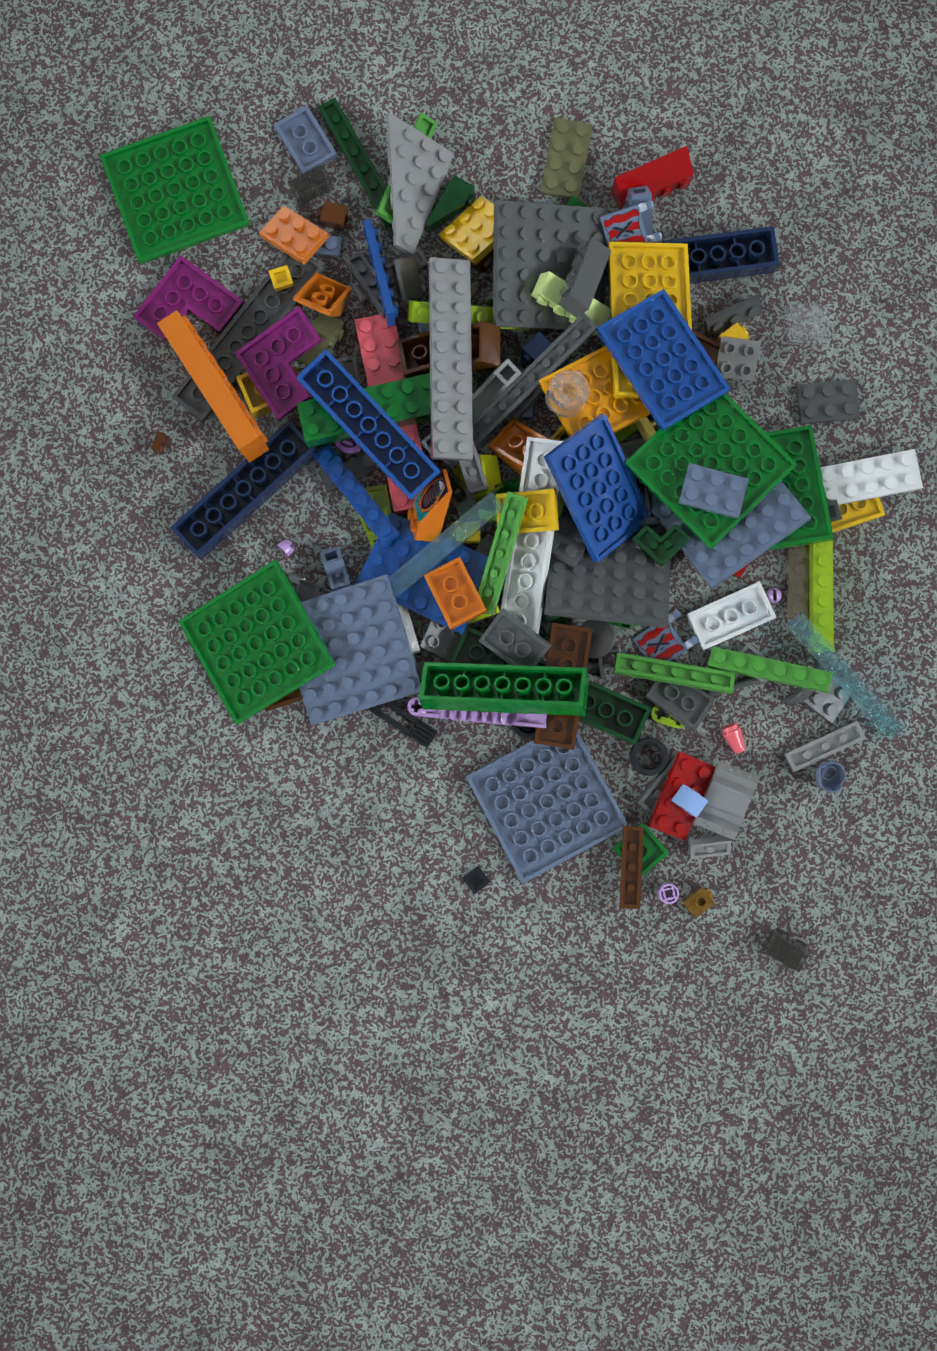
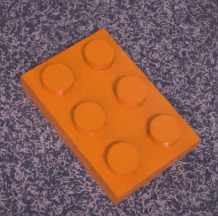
[259,205,329,265]
[424,557,487,630]

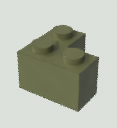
[298,313,345,365]

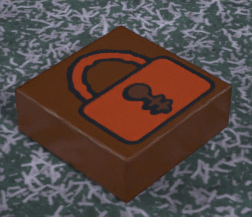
[151,431,168,455]

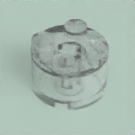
[545,370,590,418]

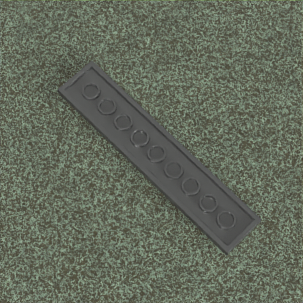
[171,253,325,422]

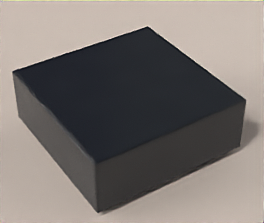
[462,866,490,894]

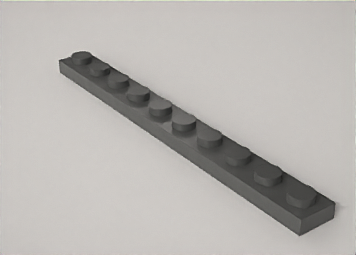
[443,313,597,470]

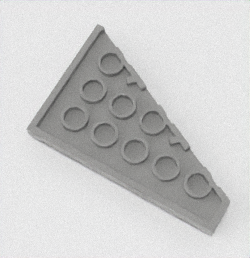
[385,112,454,256]

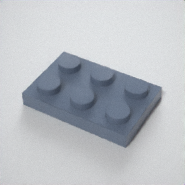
[273,105,337,176]
[678,463,749,519]

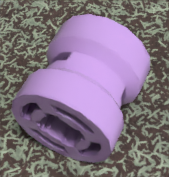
[657,883,679,904]

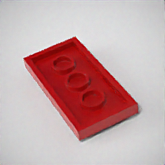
[647,751,716,841]

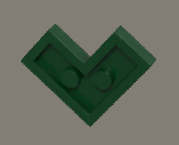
[632,524,690,567]

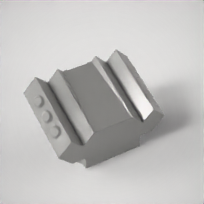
[693,761,760,840]

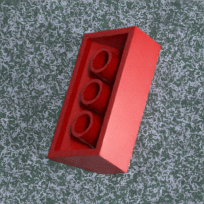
[611,146,694,210]

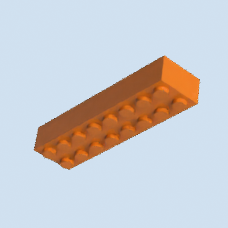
[157,310,269,463]

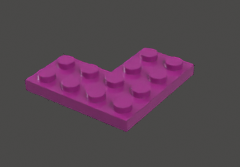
[133,255,244,342]
[234,306,322,421]

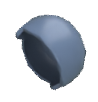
[815,760,846,793]

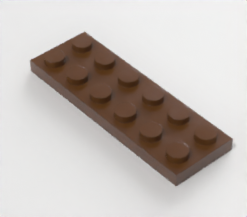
[533,622,593,750]

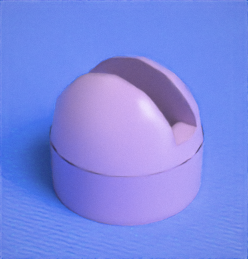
[277,540,295,557]
[765,588,782,604]

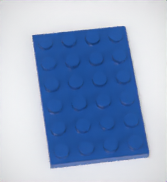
[596,289,731,431]
[544,414,648,562]
[355,512,488,635]

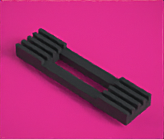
[367,701,438,748]

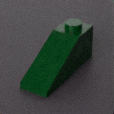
[425,175,476,233]

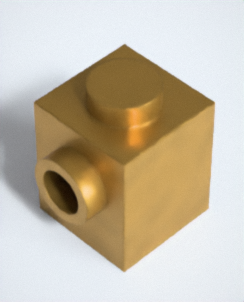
[681,886,715,918]

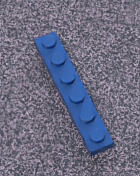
[363,219,398,327]
[313,444,400,547]

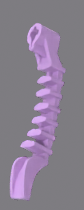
[407,697,547,728]

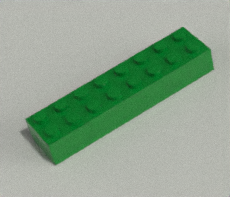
[297,373,431,448]
[419,662,589,716]

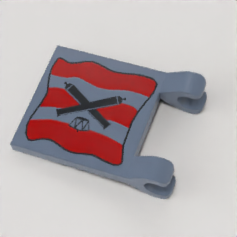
[600,200,662,246]
[632,609,699,661]

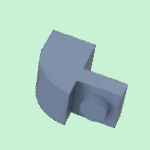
[320,546,351,592]

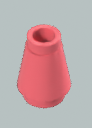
[722,722,745,754]

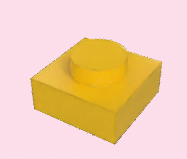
[269,265,294,292]

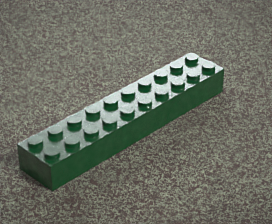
[450,626,652,746]

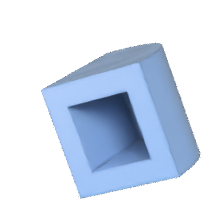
[671,784,708,818]

